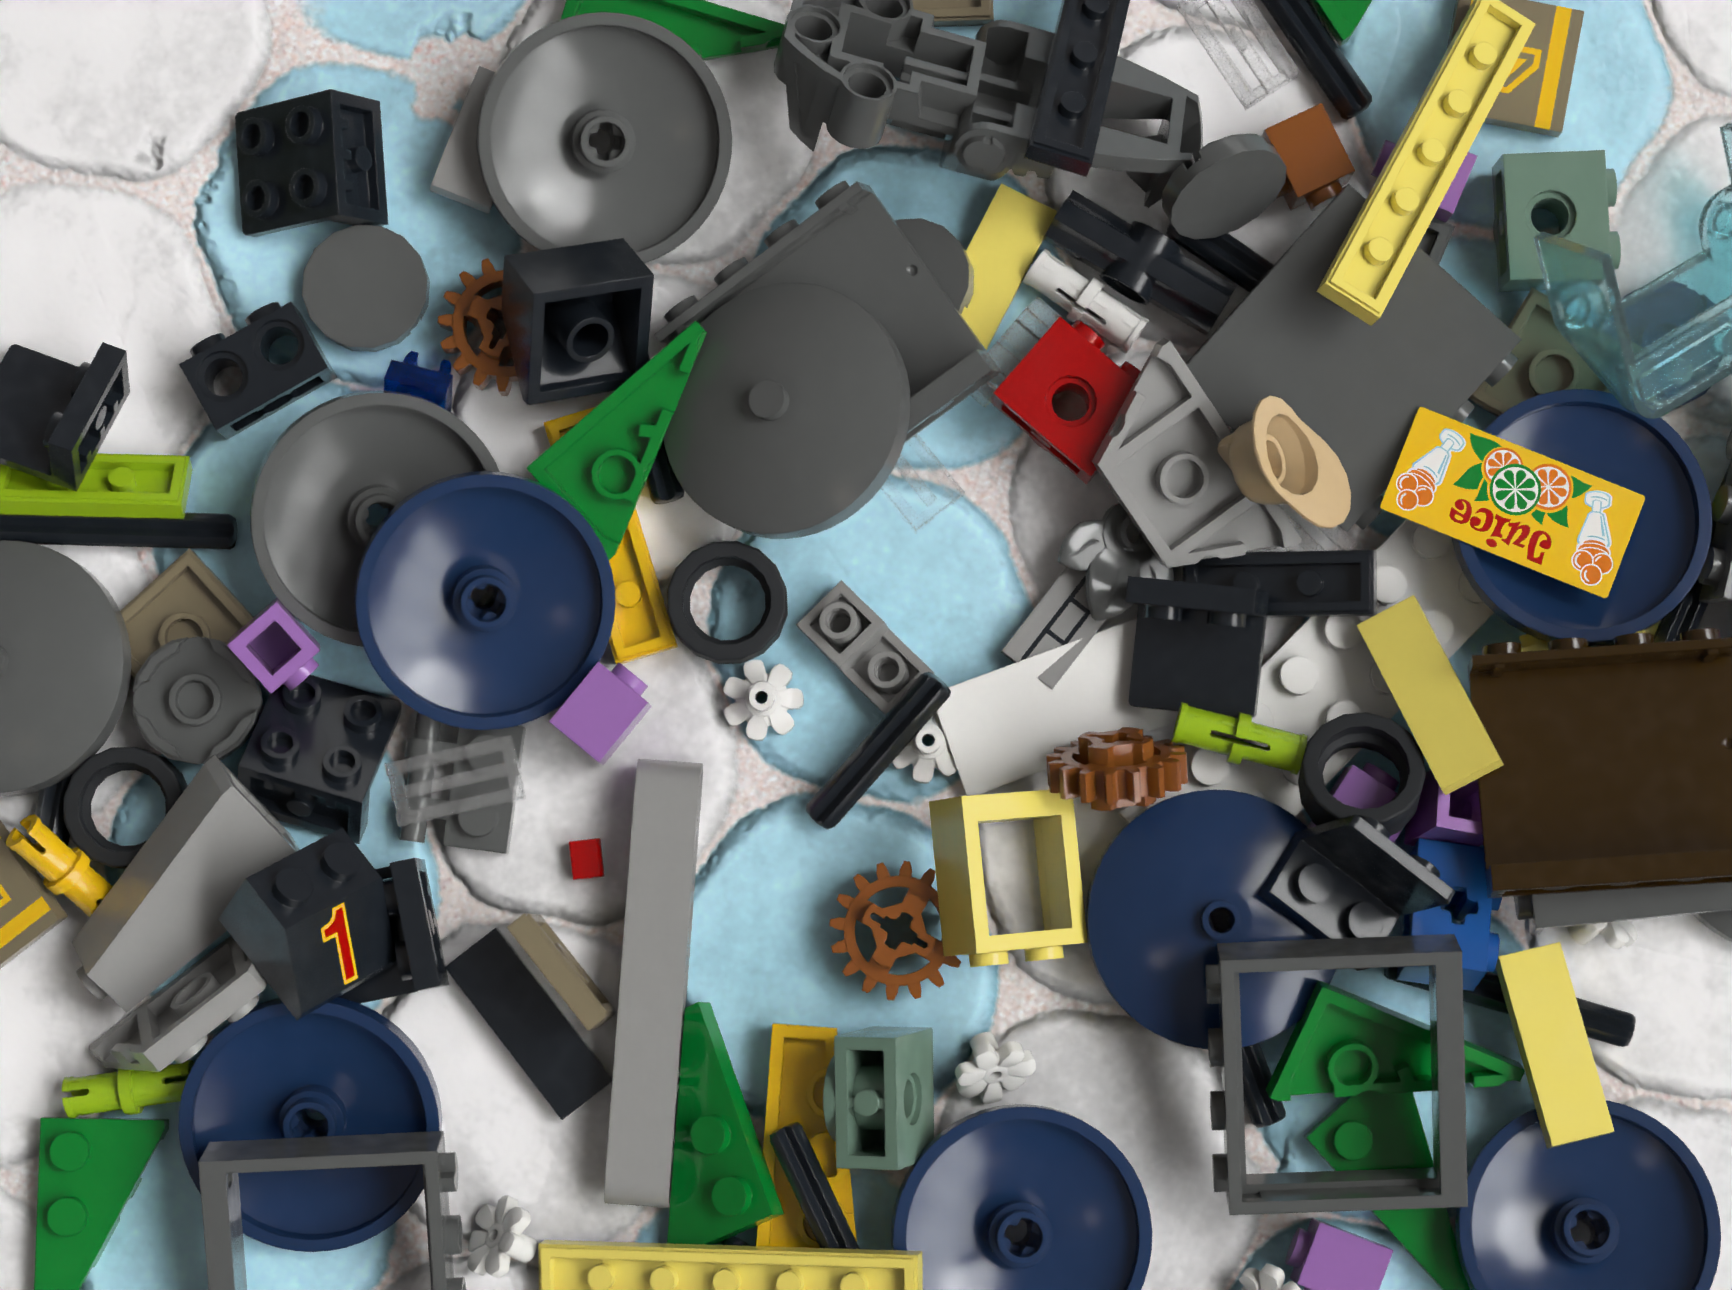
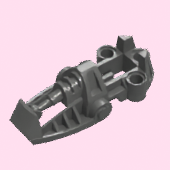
[774,0,1203,208]

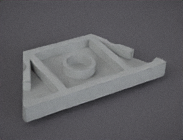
[1092,338,1303,568]
[89,936,268,1072]

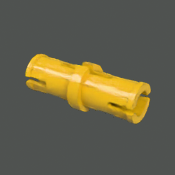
[6,814,113,918]

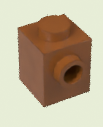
[1262,103,1355,211]

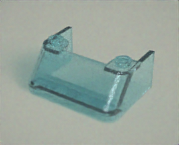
[1533,122,1732,419]

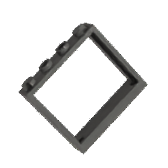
[1205,934,1468,1215]
[198,1131,466,1290]

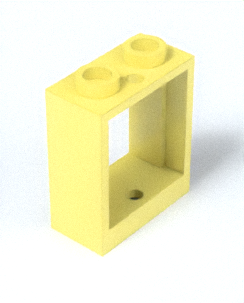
[929,790,1088,967]

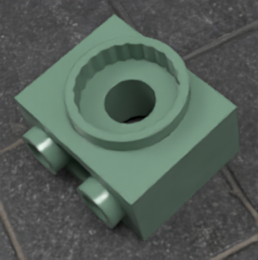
[1492,150,1621,292]
[823,1026,934,1170]

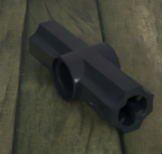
[1044,190,1236,336]

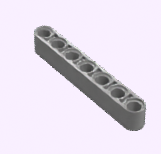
[604,759,703,1208]

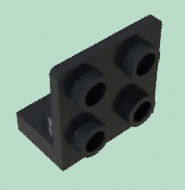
[235,89,388,237]
[0,342,130,492]
[1126,576,1269,719]
[238,675,402,844]
[1258,814,1455,971]
[339,858,449,1004]

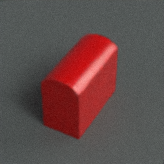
[569,838,605,880]

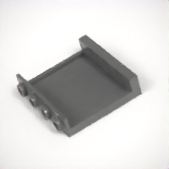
[1185,184,1522,532]

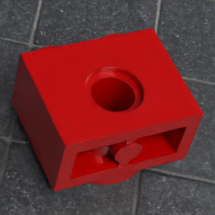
[991,317,1141,485]

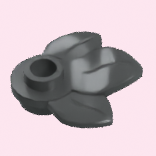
[1058,502,1174,621]

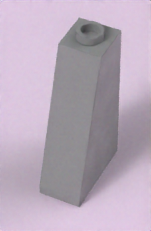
[72,755,300,1013]

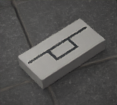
[1001,567,1106,689]

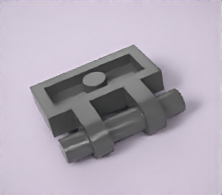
[396,713,526,854]

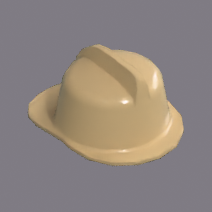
[1217,396,1351,529]

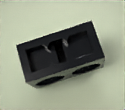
[179,302,337,439]

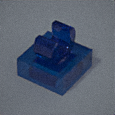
[384,351,453,412]

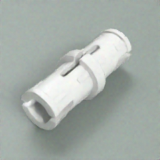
[1023,248,1149,354]

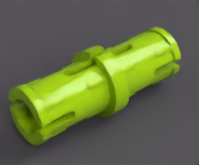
[1171,703,1308,775]
[62,1060,195,1118]

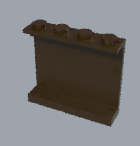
[1468,628,1732,898]

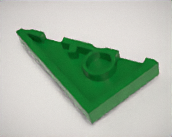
[560,0,785,60]
[527,320,707,560]
[1265,980,1525,1101]
[667,1002,784,1245]
[1303,1090,1470,1290]
[34,1117,170,1290]

